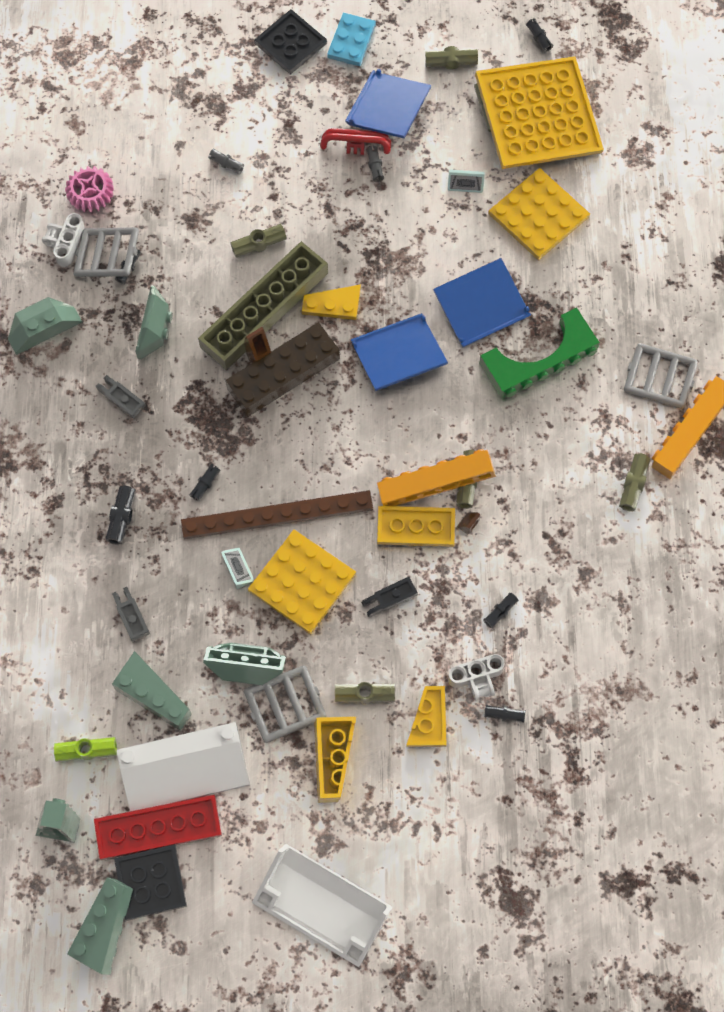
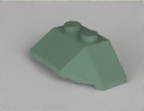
[135,285,173,359]
[8,297,82,355]
[203,643,286,685]

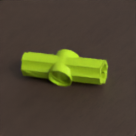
[54,737,117,762]

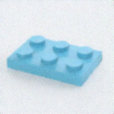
[327,12,376,66]

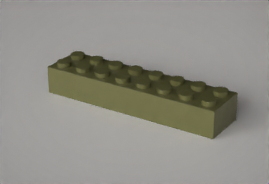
[198,241,328,370]

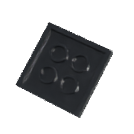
[254,9,327,75]
[114,845,187,921]

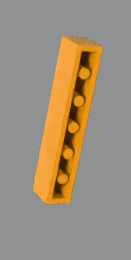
[651,376,724,479]
[377,449,496,506]

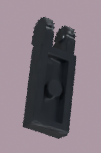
[361,577,418,617]

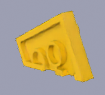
[302,284,361,320]
[406,686,447,747]

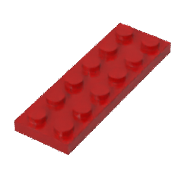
[94,794,222,860]

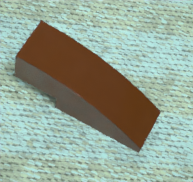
[244,327,271,363]

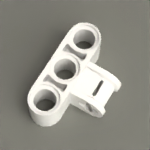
[42,213,85,267]
[448,654,505,701]

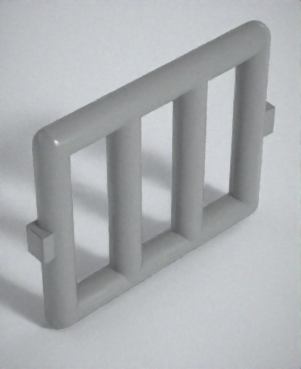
[73,227,139,277]
[624,343,698,409]
[244,666,326,743]

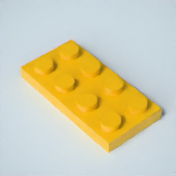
[377,506,455,547]

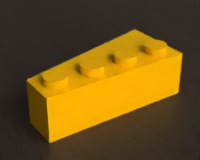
[314,717,356,803]

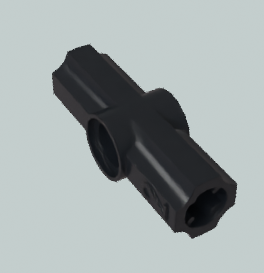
[106,485,136,545]

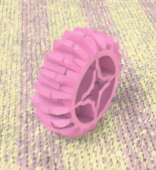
[65,166,114,213]

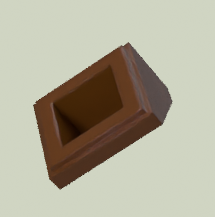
[457,512,480,535]

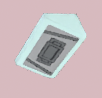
[448,170,485,193]
[221,548,254,589]

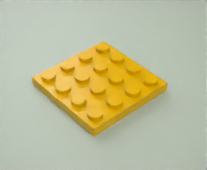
[488,168,590,261]
[248,530,356,635]

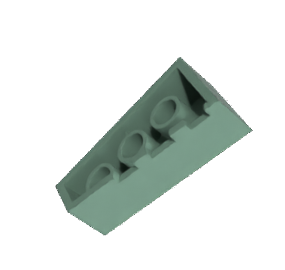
[35,798,80,843]
[67,877,133,975]

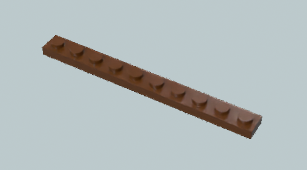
[181,490,373,540]

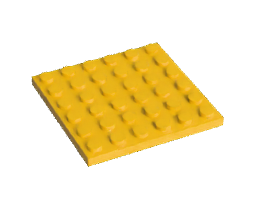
[475,56,604,169]

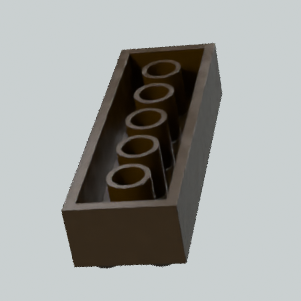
[225,322,340,417]

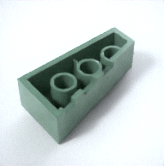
[112,651,192,731]

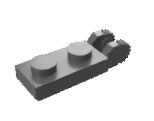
[96,375,146,419]
[112,587,150,642]

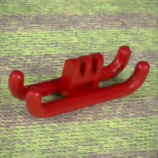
[320,128,392,155]

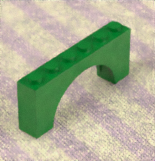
[479,307,600,399]

